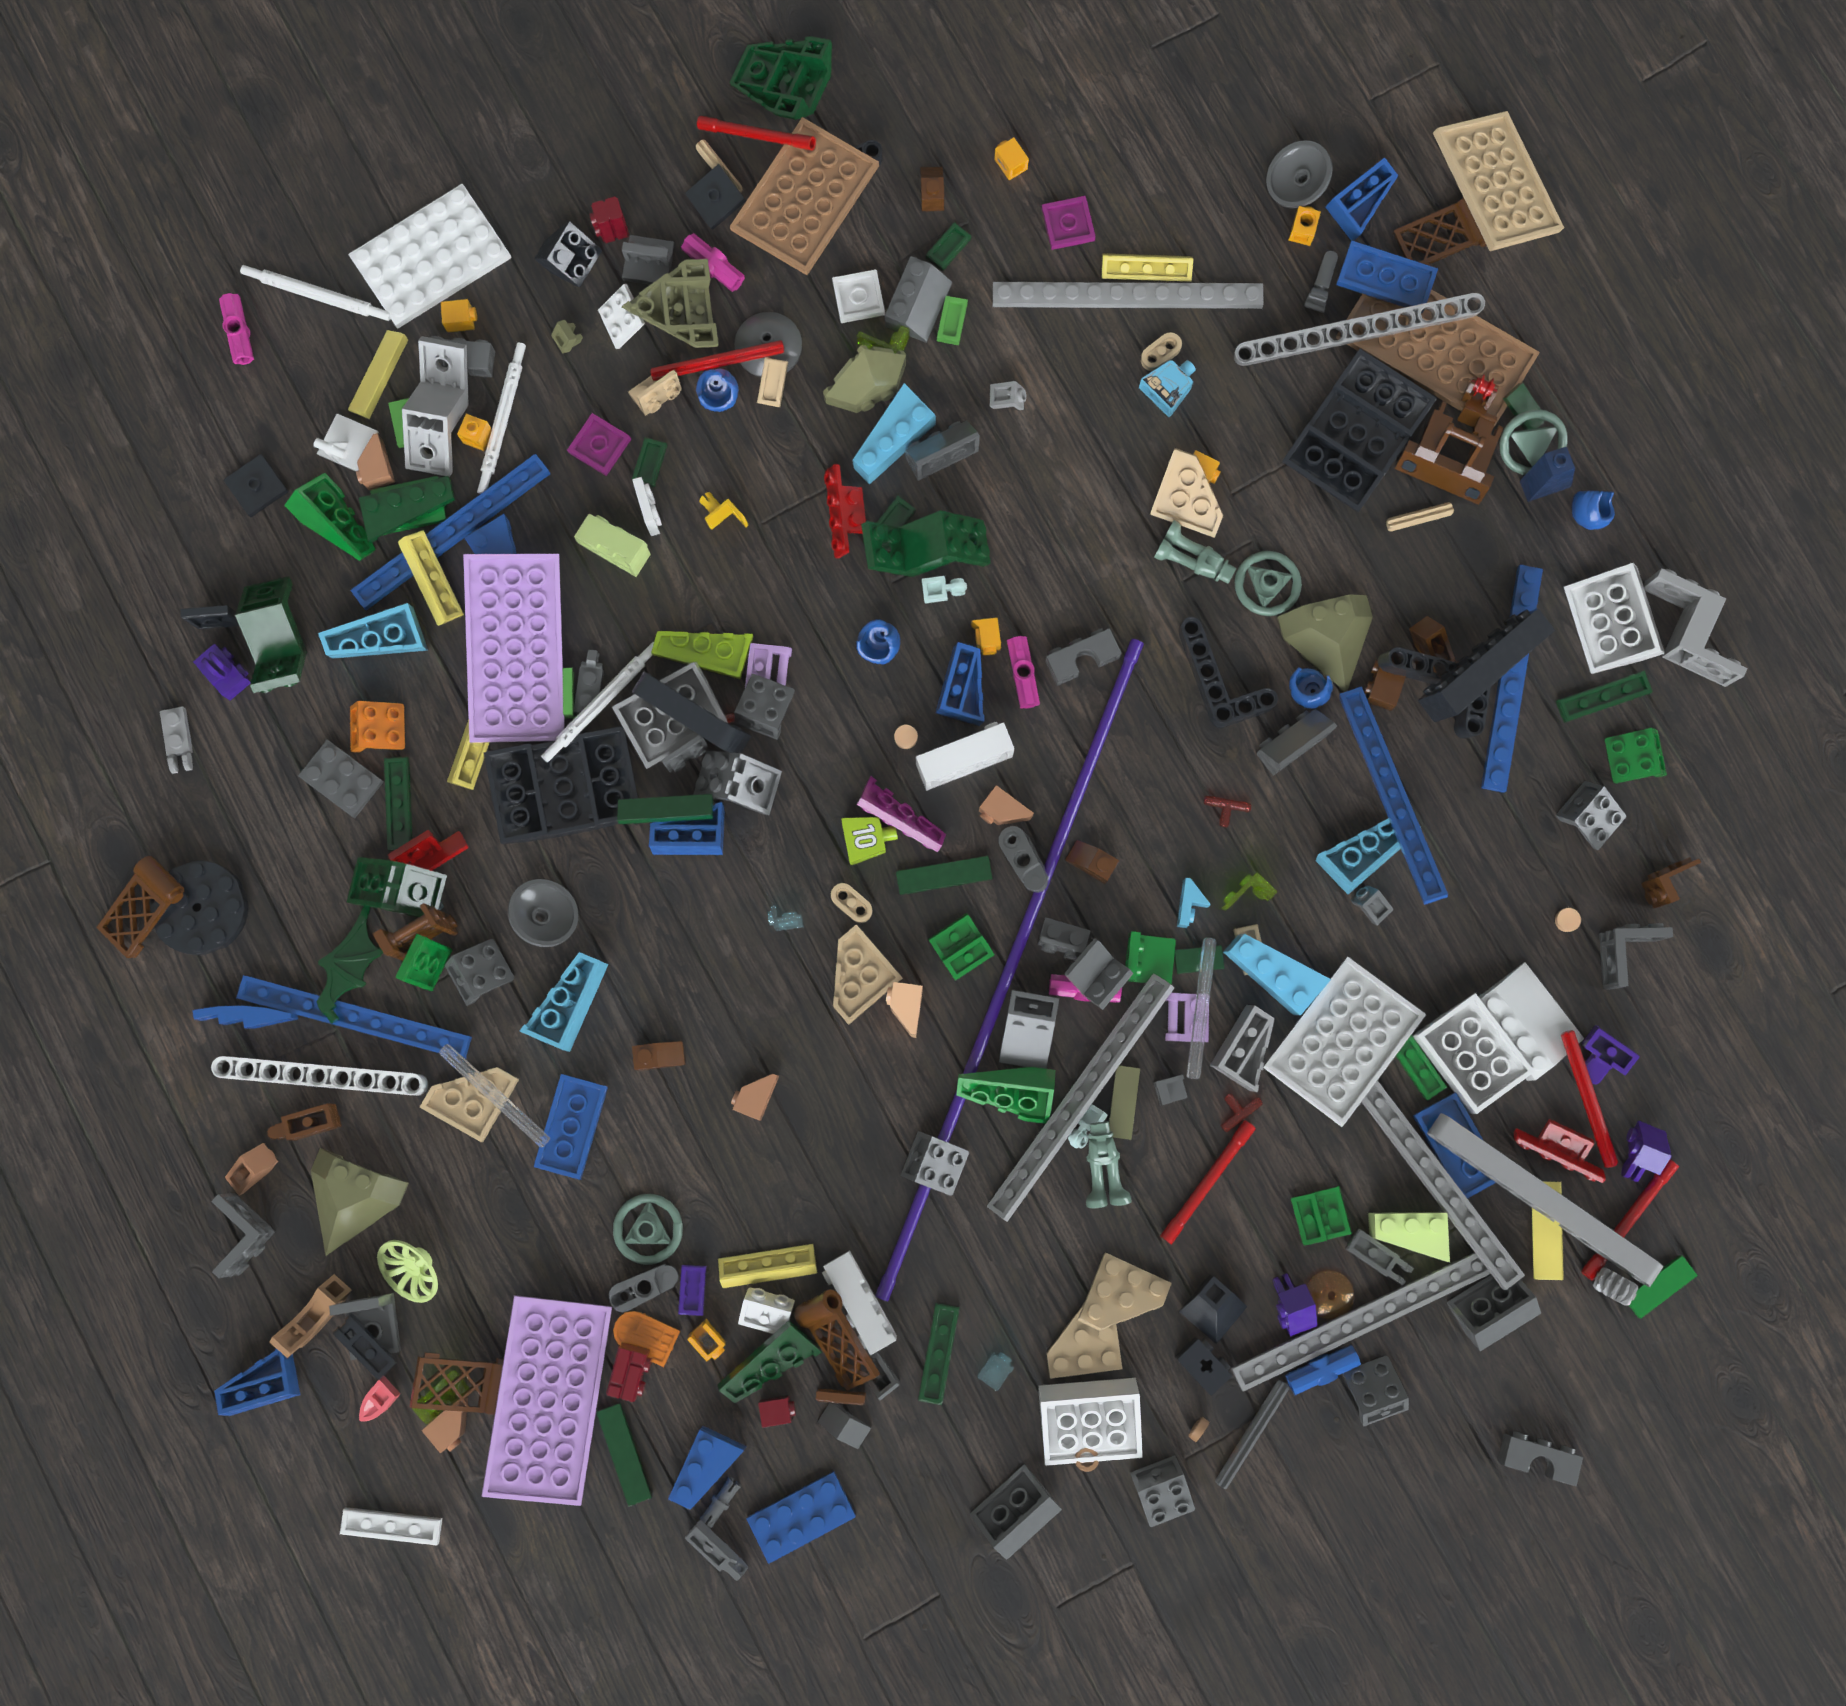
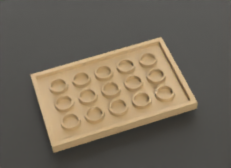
[1433,111,1564,251]

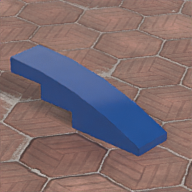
[192,1006,299,1029]

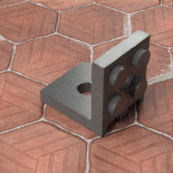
[693,751,782,815]
[1599,923,1673,990]
[211,1193,276,1278]
[329,1293,401,1360]

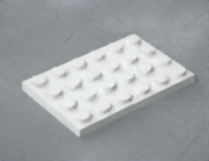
[348,184,512,329]
[1263,957,1426,1127]

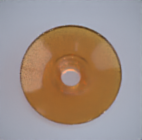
[1307,1270,1354,1320]

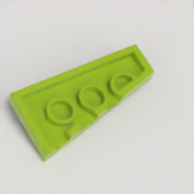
[651,631,753,679]

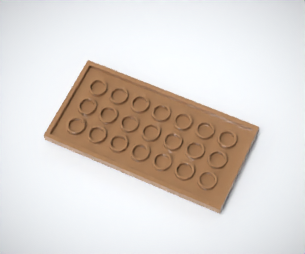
[1336,290,1540,428]

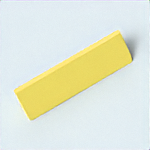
[1102,253,1193,282]
[348,330,408,419]
[398,530,464,626]
[447,719,490,790]
[1532,1181,1564,1280]
[718,1244,817,1288]

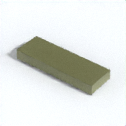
[1109,1066,1140,1140]

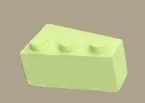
[574,514,651,577]
[1368,1212,1450,1262]

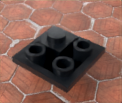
[534,221,602,287]
[1179,1274,1247,1344]

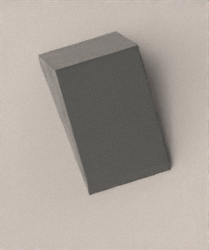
[860,1352,900,1400]
[817,1402,871,1449]

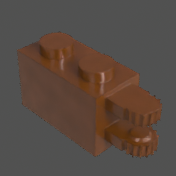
[267,1103,342,1140]

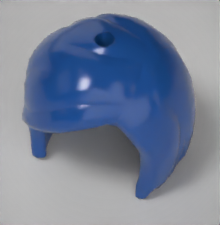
[696,368,739,412]
[1572,491,1615,530]
[856,619,901,664]
[1289,667,1333,709]

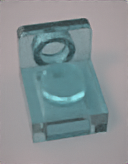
[768,905,804,931]
[977,1352,1014,1391]

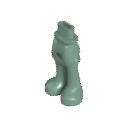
[1154,520,1236,584]
[1086,1121,1132,1208]

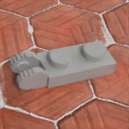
[160,707,193,774]

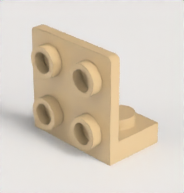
[629,370,682,416]

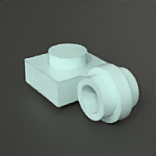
[922,576,967,603]
[1068,1104,1108,1148]

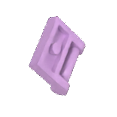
[745,643,792,688]
[1165,993,1209,1042]

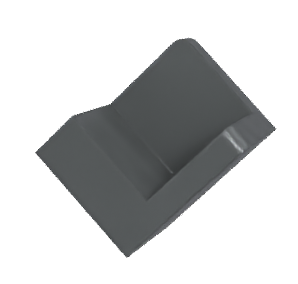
[1153,1075,1187,1106]

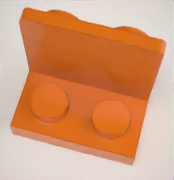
[350,701,405,752]

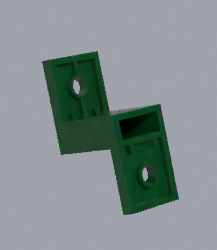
[861,510,991,577]
[235,576,307,693]

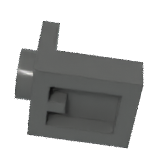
[1351,885,1394,925]

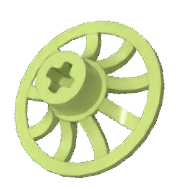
[377,1240,438,1303]

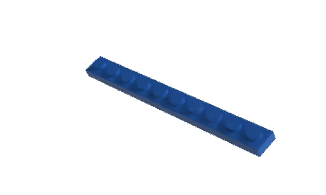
[350,454,550,610]
[1481,565,1543,793]
[1339,687,1448,905]
[236,975,472,1060]

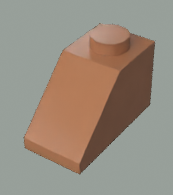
[356,433,395,490]
[979,785,1034,825]
[731,1074,779,1121]
[225,1143,278,1196]
[422,1397,468,1453]

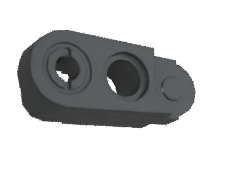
[999,826,1049,893]
[609,1264,679,1312]

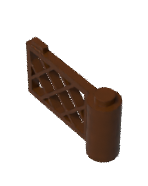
[1393,198,1487,266]
[96,856,184,958]
[795,1290,880,1391]
[409,1352,504,1415]

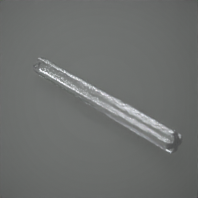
[1187,938,1216,1079]
[439,1044,550,1147]

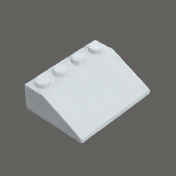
[1564,563,1665,674]
[1479,962,1584,1081]
[1413,993,1535,1114]
[1039,1378,1142,1465]

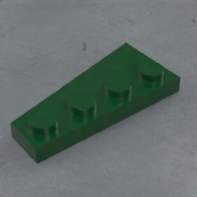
[359,476,455,543]
[717,1320,822,1403]

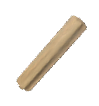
[696,140,743,192]
[1386,502,1454,531]

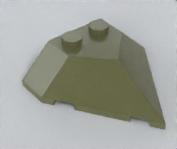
[621,259,718,348]
[823,345,906,413]
[1277,595,1373,692]
[311,1148,409,1256]

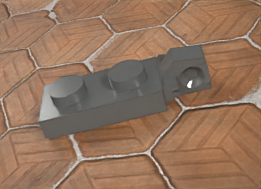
[574,650,604,716]
[685,1520,748,1581]

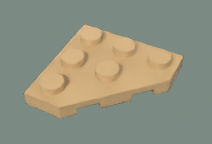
[1150,448,1223,538]
[833,925,903,1025]
[420,1067,519,1142]
[1078,1253,1171,1331]
[1047,1303,1122,1378]

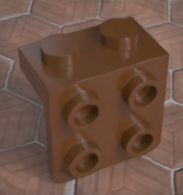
[1641,857,1702,909]

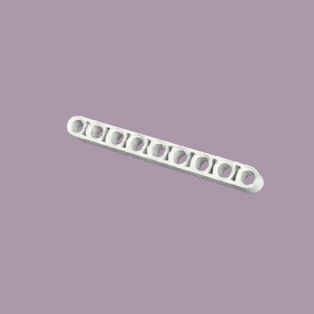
[211,1056,428,1096]

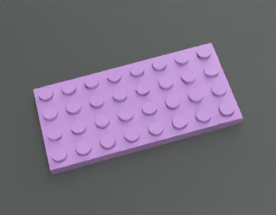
[464,554,564,743]
[482,1295,612,1506]

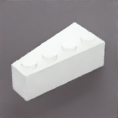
[822,1250,897,1355]

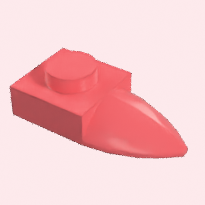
[359,1376,400,1421]

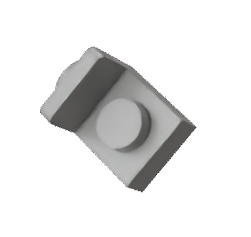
[990,381,1026,410]

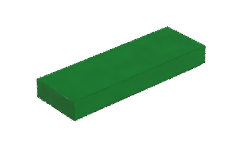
[1396,1035,1447,1100]
[1629,1255,1698,1319]

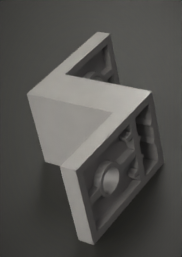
[402,336,469,477]
[1643,568,1748,687]

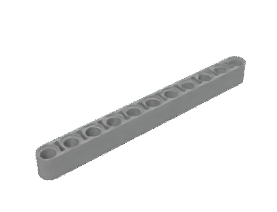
[1234,293,1485,366]
[1427,1113,1663,1287]

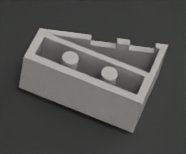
[1210,1005,1275,1092]

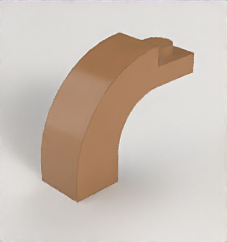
[270,1274,352,1358]

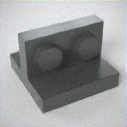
[622,235,675,285]

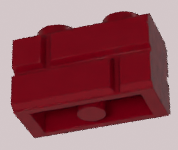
[589,197,629,243]
[606,1342,652,1402]

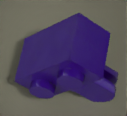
[193,644,251,700]
[1581,1025,1640,1084]
[1621,1120,1672,1182]
[1273,1273,1317,1336]

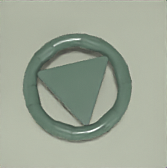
[1499,409,1568,475]
[1234,551,1302,616]
[613,1194,683,1265]

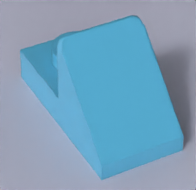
[1177,878,1210,928]

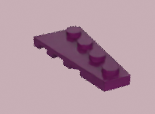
[857,776,946,852]

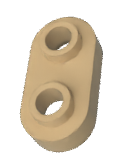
[1141,333,1182,371]
[831,883,872,923]

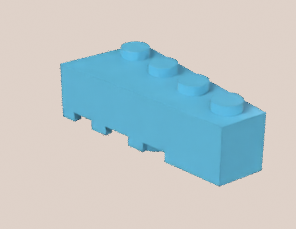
[853,383,936,484]
[318,603,428,658]
[1316,818,1421,894]
[1223,934,1331,1015]
[520,952,608,1052]

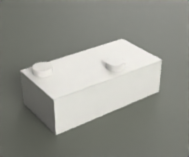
[916,722,1014,791]

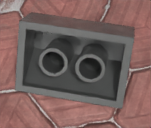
[885,256,952,343]
[905,420,980,481]
[1257,709,1337,776]
[1447,1274,1541,1351]
[970,1464,1062,1560]

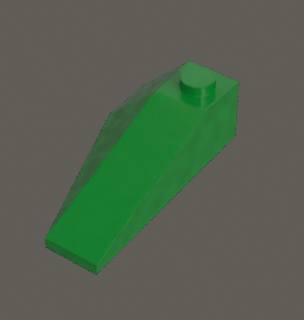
[284,473,376,561]
[956,1067,1056,1124]

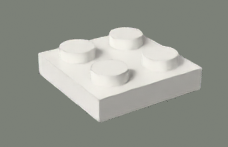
[832,270,885,323]
[632,477,662,536]

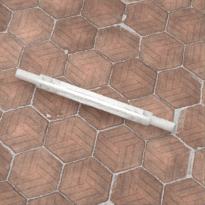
[240,265,391,321]
[477,343,526,494]
[541,642,654,762]

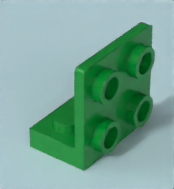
[1605,728,1667,784]
[1125,931,1176,984]

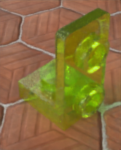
[857,326,910,353]
[1222,872,1277,911]
[412,1370,469,1425]

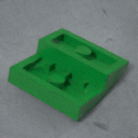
[928,913,995,981]
[1291,1186,1352,1246]

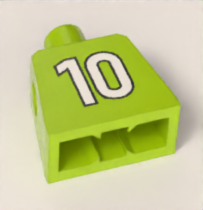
[841,817,898,865]

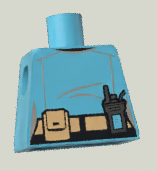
[1139,360,1196,417]

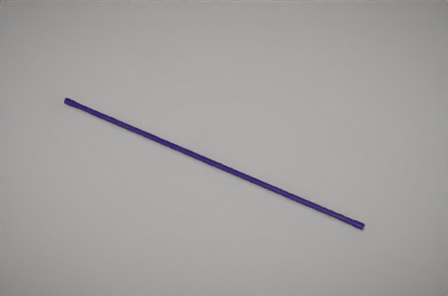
[875,639,1144,1302]

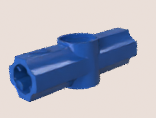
[1285,1344,1361,1395]

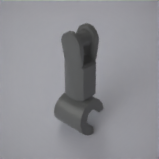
[1303,251,1338,313]

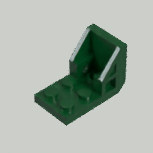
[346,857,447,918]

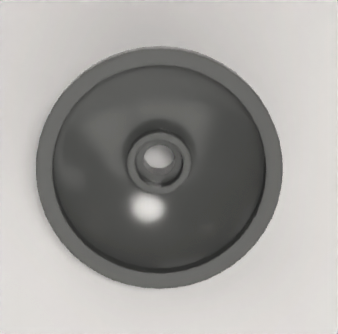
[1266,141,1332,208]
[734,312,802,377]
[508,879,579,947]

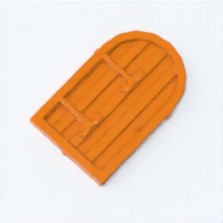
[613,1311,680,1367]

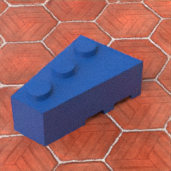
[1326,158,1398,241]
[465,514,516,554]
[935,642,984,726]
[649,802,725,855]
[214,1349,300,1416]
[668,1426,747,1510]

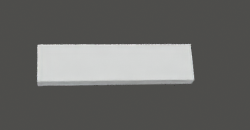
[340,1507,442,1545]

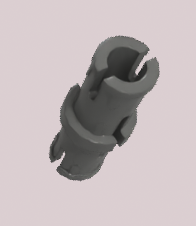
[700,1477,741,1528]

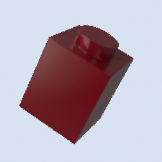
[758,1395,796,1428]

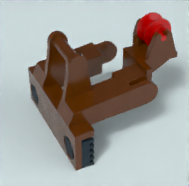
[1395,374,1503,505]

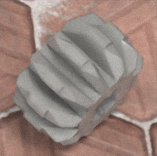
[1593,1268,1638,1305]

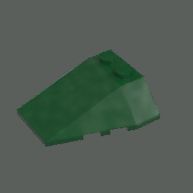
[729,36,832,120]

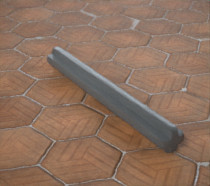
[1215,1380,1289,1489]

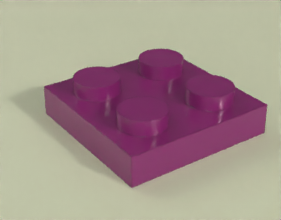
[1041,196,1096,250]
[567,413,631,476]

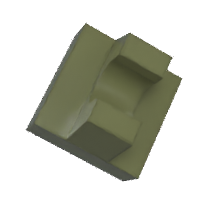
[551,320,583,353]

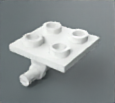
[598,284,645,349]
[314,414,379,471]

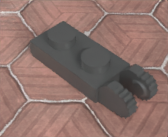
[1345,1228,1414,1286]

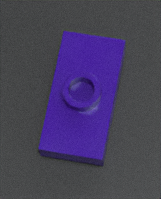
[678,1265,707,1316]

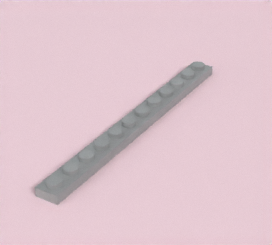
[993,282,1263,309]
[987,973,1174,1222]
[1361,1081,1525,1290]
[1231,1252,1491,1391]

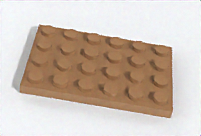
[730,117,879,275]

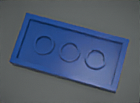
[1336,241,1438,313]
[534,1074,608,1180]
[1413,1092,1496,1198]
[746,1471,856,1564]

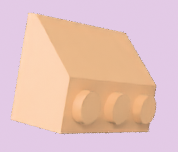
[886,982,923,1038]

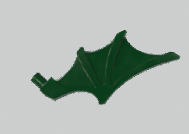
[316,906,383,1024]

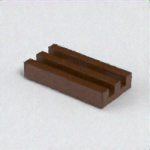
[816,1388,866,1405]

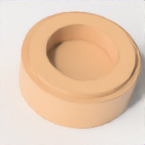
[894,725,918,749]
[1555,908,1581,932]

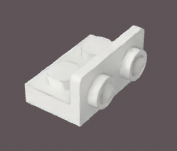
[738,1288,795,1334]

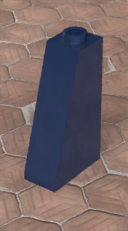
[1520,447,1575,502]

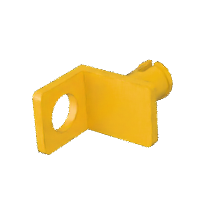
[699,492,748,529]

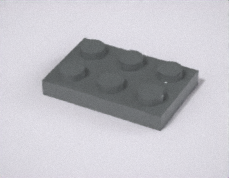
[298,740,384,818]

